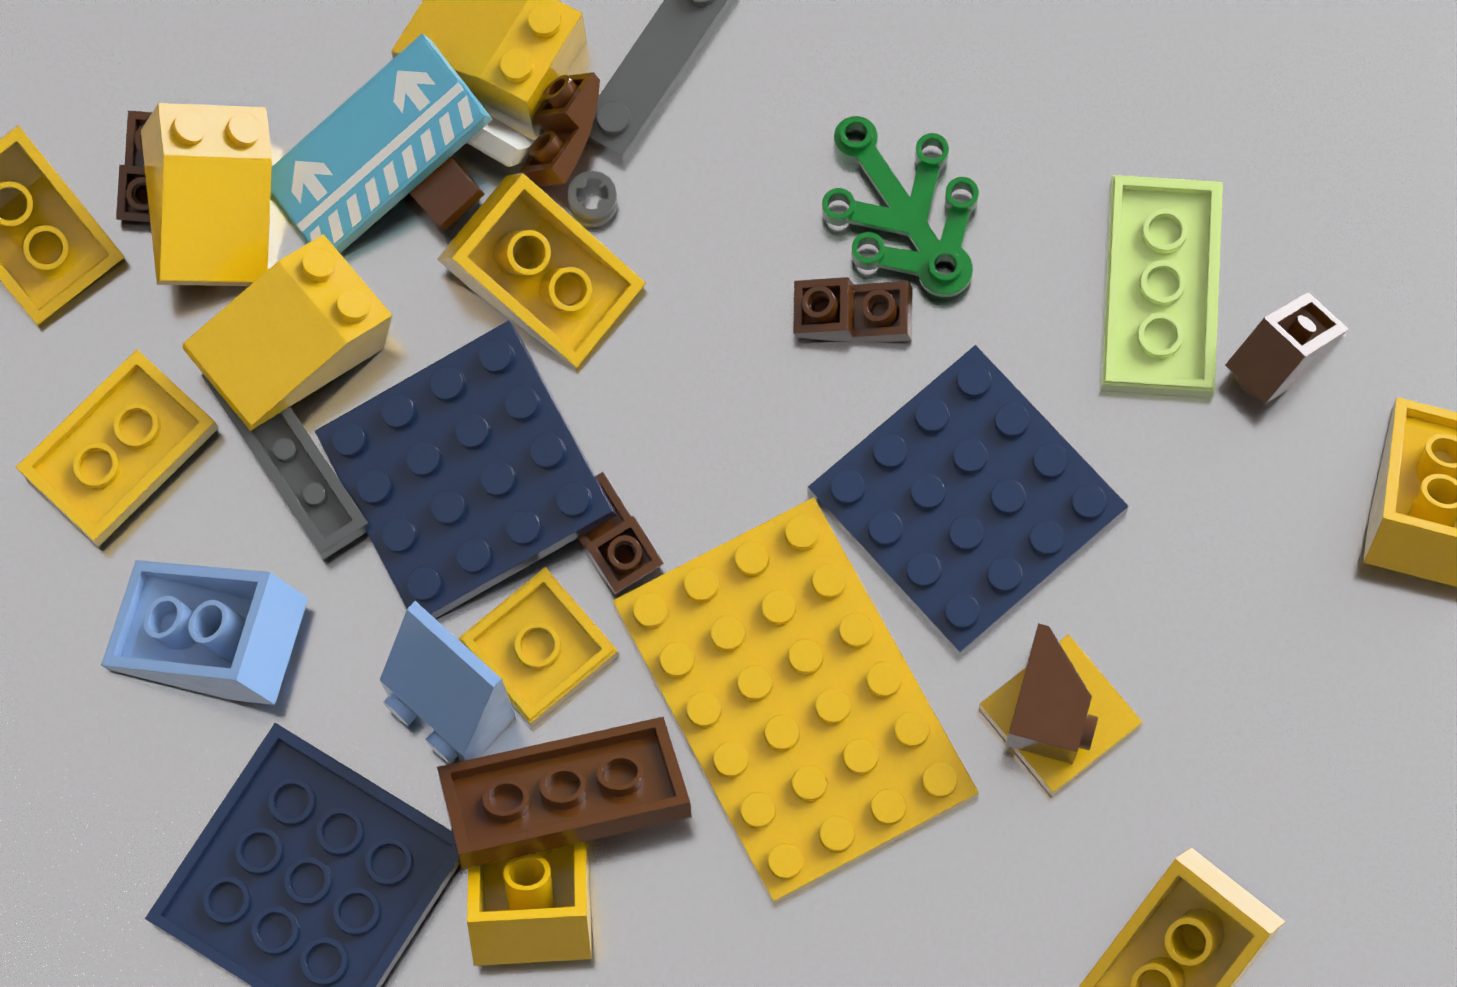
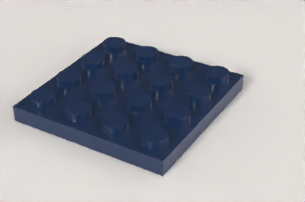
[315,320,617,618]
[807,345,1129,657]
[145,723,460,987]

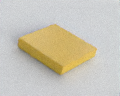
[458,567,619,728]
[979,634,1143,796]

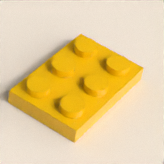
[16,349,219,547]

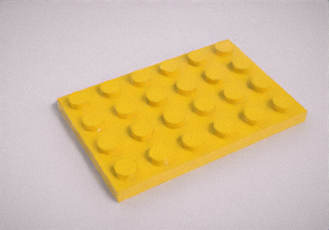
[613,497,979,905]

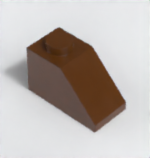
[1225,292,1349,404]
[1006,623,1098,764]

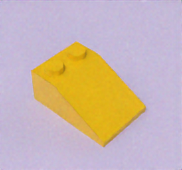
[391,0,587,128]
[141,103,272,286]
[0,125,125,326]
[437,173,646,368]
[182,234,392,431]
[1363,397,1457,587]
[467,841,592,966]
[1079,848,1285,987]

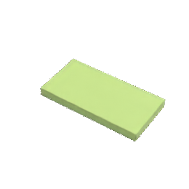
[1100,175,1223,398]

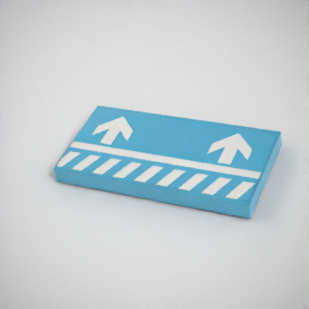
[271,34,493,253]

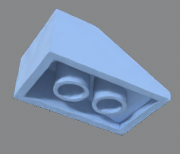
[101,560,308,705]
[380,601,516,764]

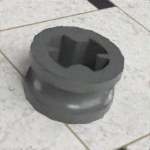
[567,171,617,226]

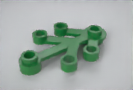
[822,116,979,297]

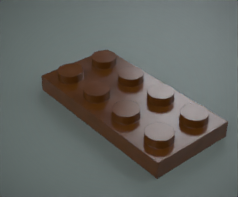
[437,717,692,869]

